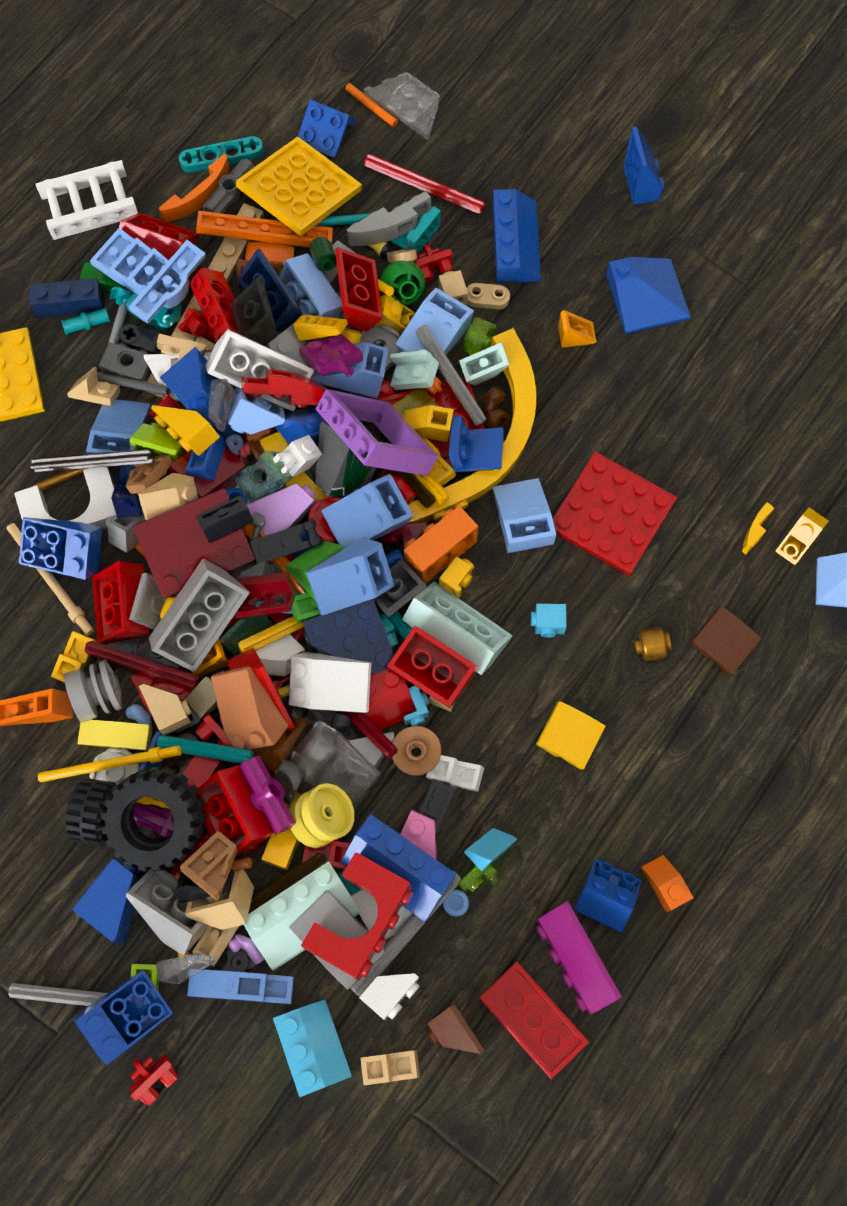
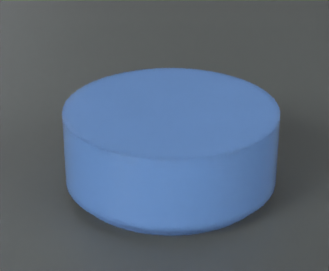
[443,890,469,917]

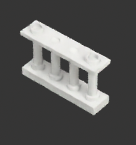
[36,160,138,240]

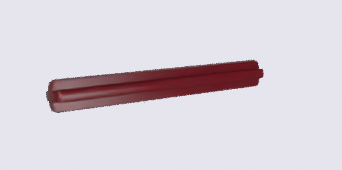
[84,641,199,689]

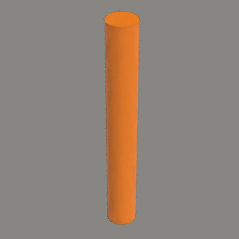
[345,83,398,127]

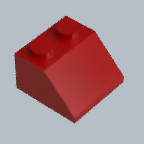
[363,669,416,731]

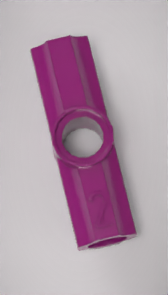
[240,756,296,835]
[134,802,208,840]

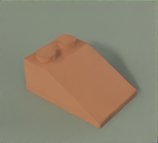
[211,666,288,750]

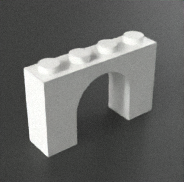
[14,466,123,529]

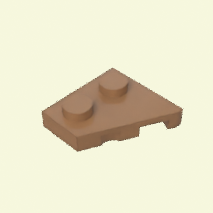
[126,455,173,494]
[180,831,238,901]

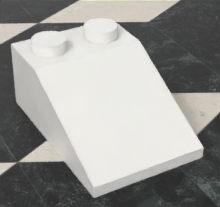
[289,652,371,713]

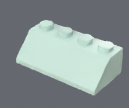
[402,582,512,675]
[243,861,361,971]

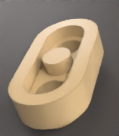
[386,249,417,263]
[466,283,510,310]

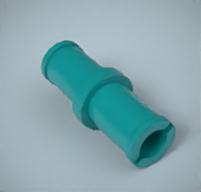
[61,308,110,335]

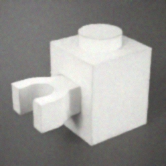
[273,435,322,477]

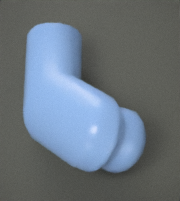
[126,704,152,726]

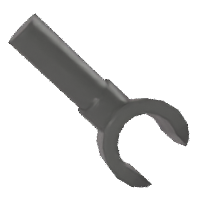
[250,512,265,547]

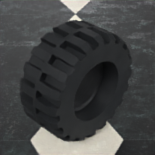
[100,767,206,872]

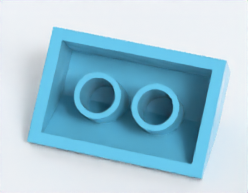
[273,1000,352,1097]

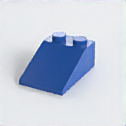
[623,127,664,205]

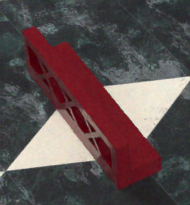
[232,572,298,619]

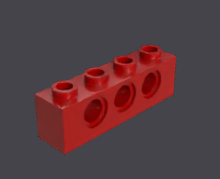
[189,268,255,343]

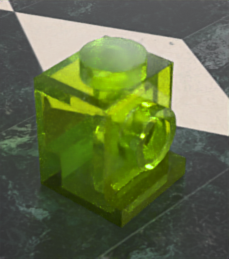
[464,317,496,355]

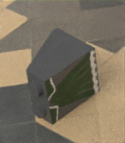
[315,421,376,497]

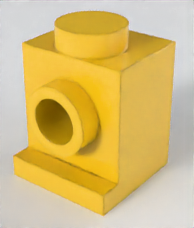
[439,556,474,598]

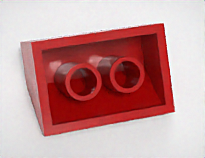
[119,213,200,260]
[335,247,383,332]
[92,561,149,644]
[387,625,478,708]
[226,648,294,730]
[195,765,274,857]

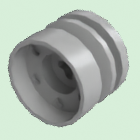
[64,659,123,723]

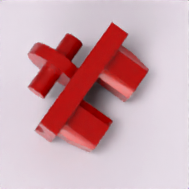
[413,244,453,284]
[178,308,216,342]
[196,714,233,747]
[129,1053,178,1106]

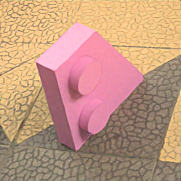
[400,810,437,859]

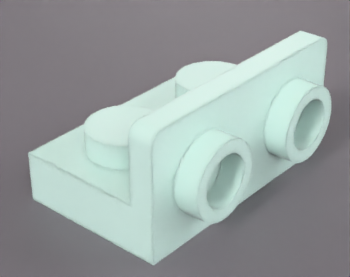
[389,350,439,390]

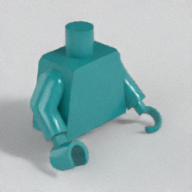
[110,287,181,333]

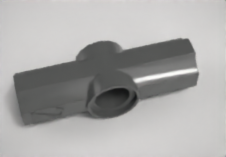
[202,159,255,214]

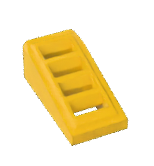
[294,315,348,341]

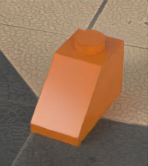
[641,855,693,913]

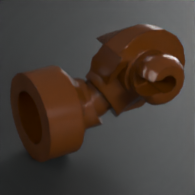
[482,386,510,430]

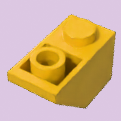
[374,295,415,334]
[404,405,454,442]
[776,507,828,565]

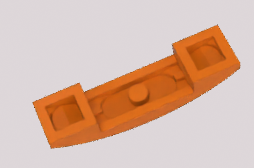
[159,154,230,222]

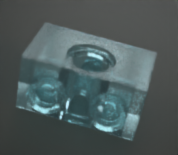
[235,451,296,503]

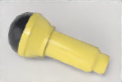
[368,242,391,258]

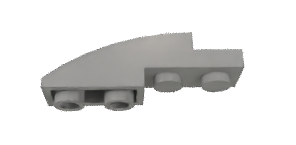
[346,191,431,246]

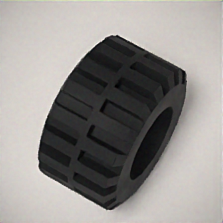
[66,778,117,846]

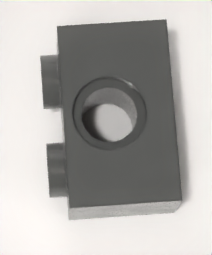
[99,342,152,382]

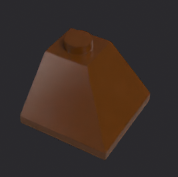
[426,1004,485,1054]

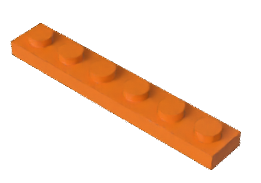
[196,211,333,247]

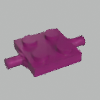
[299,334,363,377]

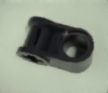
[119,324,164,354]

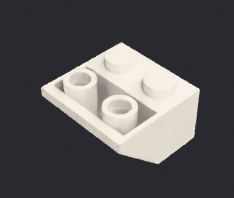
[359,973,420,1020]

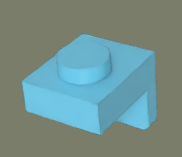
[403,686,429,726]

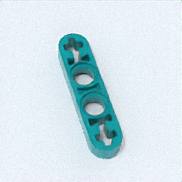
[179,136,264,173]

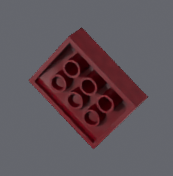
[132,488,255,598]

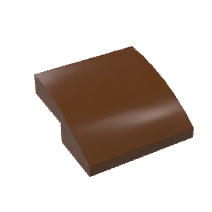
[691,606,761,675]

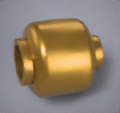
[634,627,672,661]

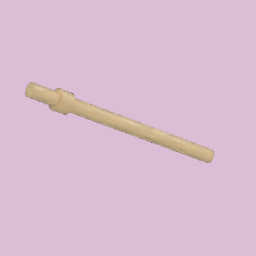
[7,523,94,636]

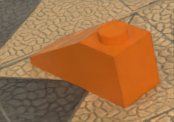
[0,689,73,726]

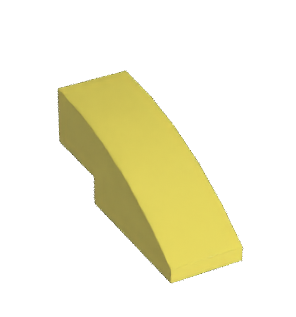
[77,720,153,751]

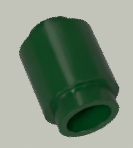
[310,237,337,271]

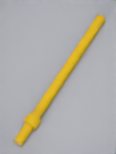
[38,745,182,782]

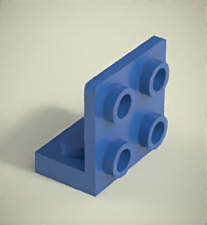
[298,100,356,158]
[449,416,504,472]

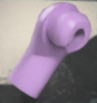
[228,934,264,965]

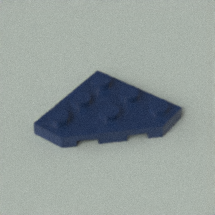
[302,599,394,674]

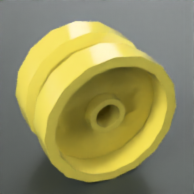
[289,783,354,848]

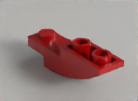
[241,369,328,408]

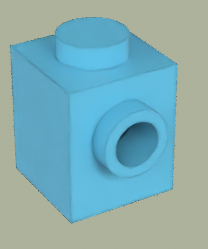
[531,604,566,637]

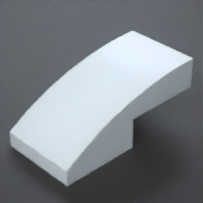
[426,755,484,792]

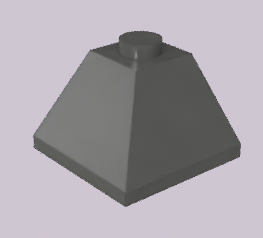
[373,559,427,617]

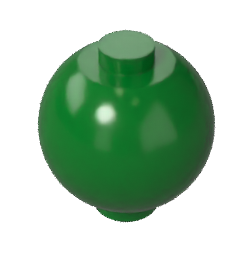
[380,260,425,306]

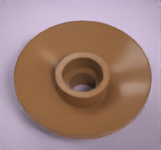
[392,726,441,776]

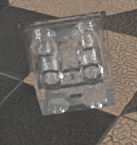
[288,720,380,805]

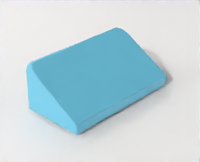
[464,828,517,871]

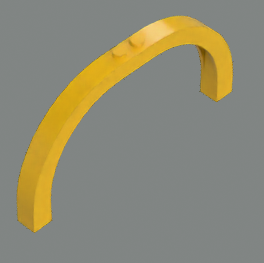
[260,328,536,524]

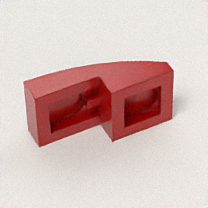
[302,840,351,870]

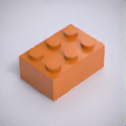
[404,506,478,584]

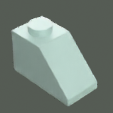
[459,343,510,385]

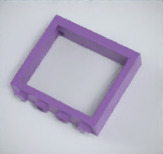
[316,389,439,476]

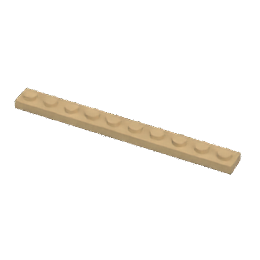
[146,203,264,398]

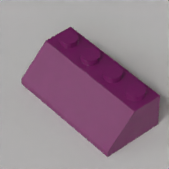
[535,901,622,1015]

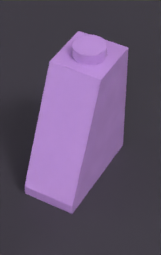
[247,484,317,535]

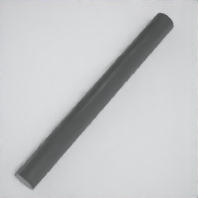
[97,371,171,395]

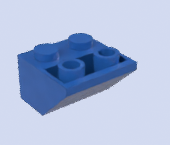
[574,858,642,932]

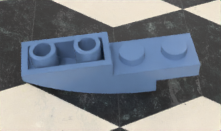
[187,969,294,1004]

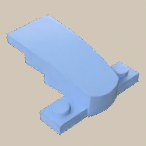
[90,228,205,324]

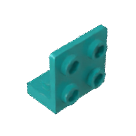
[389,201,441,254]

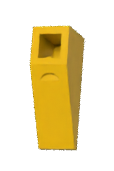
[151,405,220,456]

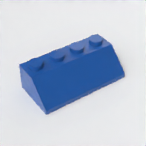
[492,189,541,283]
[341,814,456,922]

